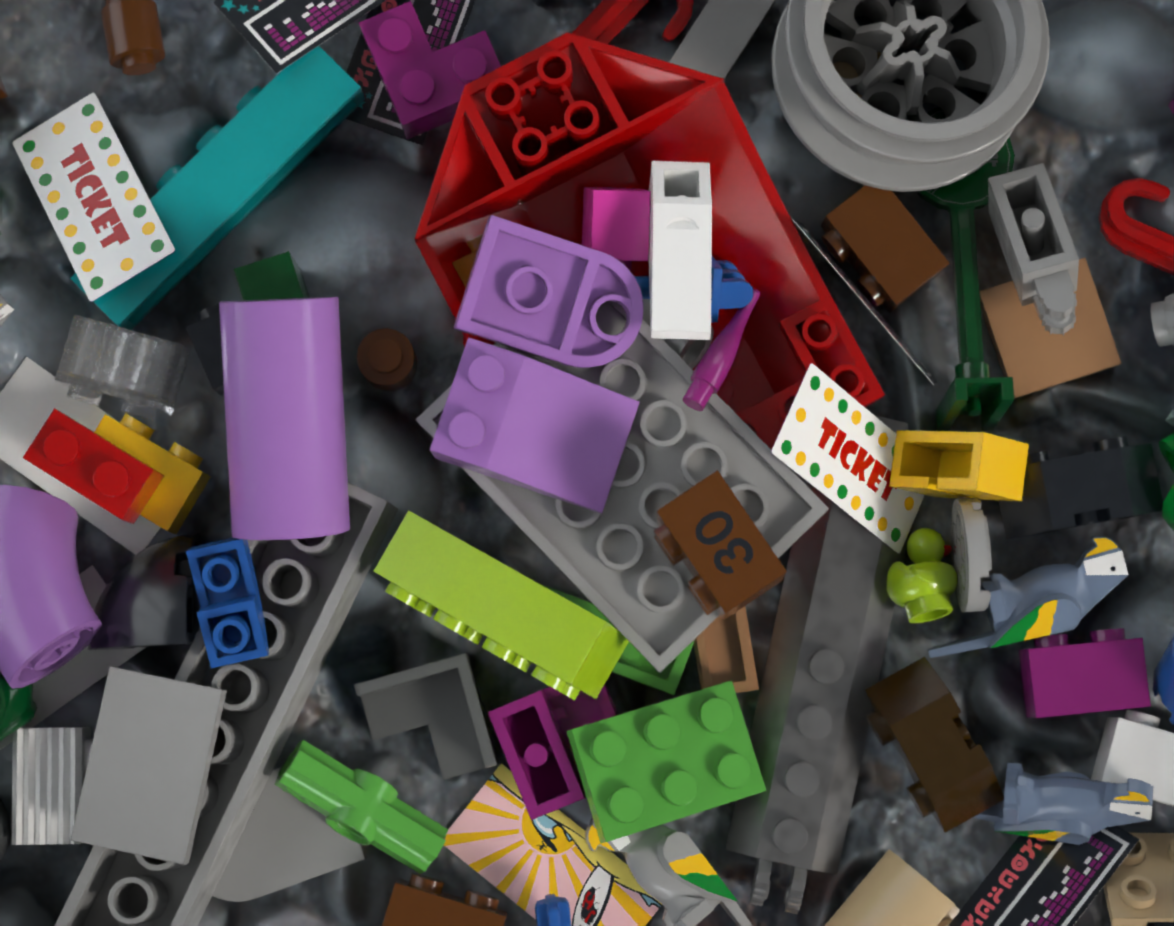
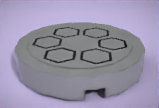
[951,498,992,612]

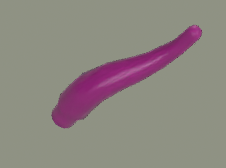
[682,289,760,411]

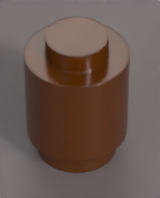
[101,0,165,75]
[357,328,418,392]

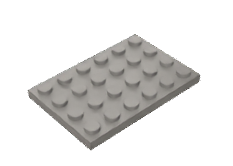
[415,301,829,673]

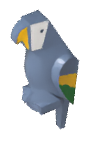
[927,536,1129,658]
[973,763,1153,845]

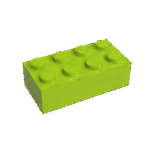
[373,510,629,700]

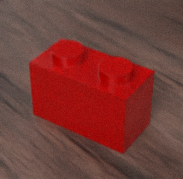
[23,408,164,524]

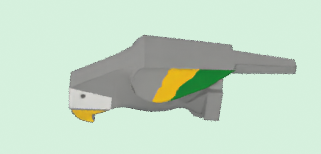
[585,818,753,926]

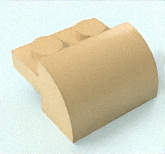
[825,849,960,926]

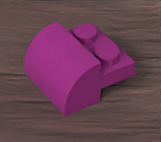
[487,684,618,820]

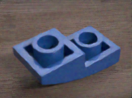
[186,538,269,668]

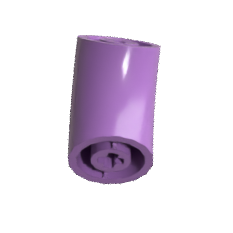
[0,485,102,689]

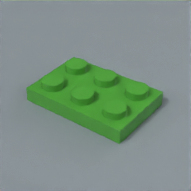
[566,680,766,843]

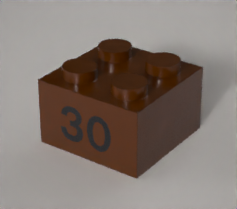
[653,470,787,621]

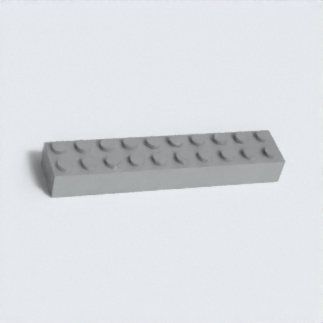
[55,482,398,926]

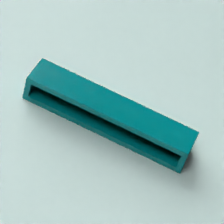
[70,46,365,334]

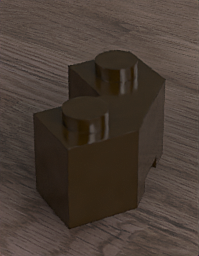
[865,656,1004,833]

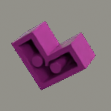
[359,1,501,139]

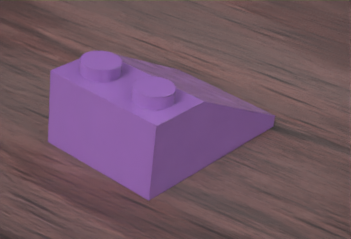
[430,337,640,514]

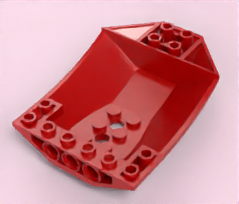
[414,32,885,450]

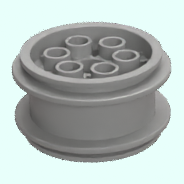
[771,0,1050,192]

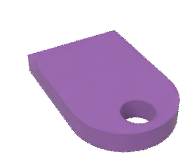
[453,215,643,368]

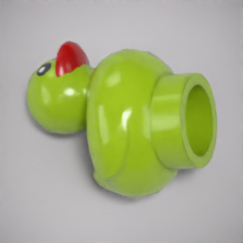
[887,528,957,623]

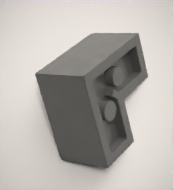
[354,653,499,780]

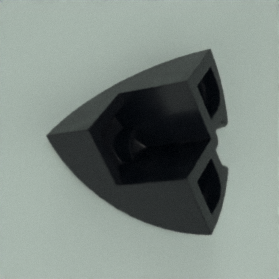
[88,533,200,650]

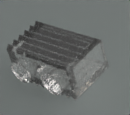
[55,314,190,421]

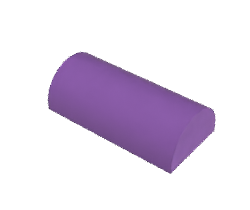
[219,297,350,540]

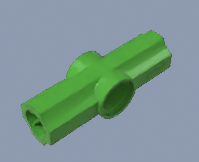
[274,740,448,874]

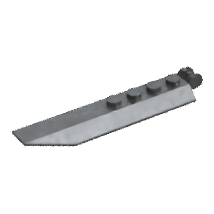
[726,416,908,914]

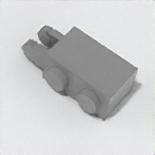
[988,163,1079,336]

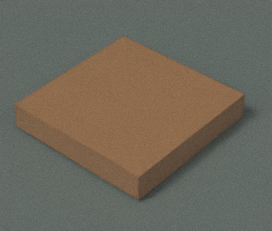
[979,258,1122,399]

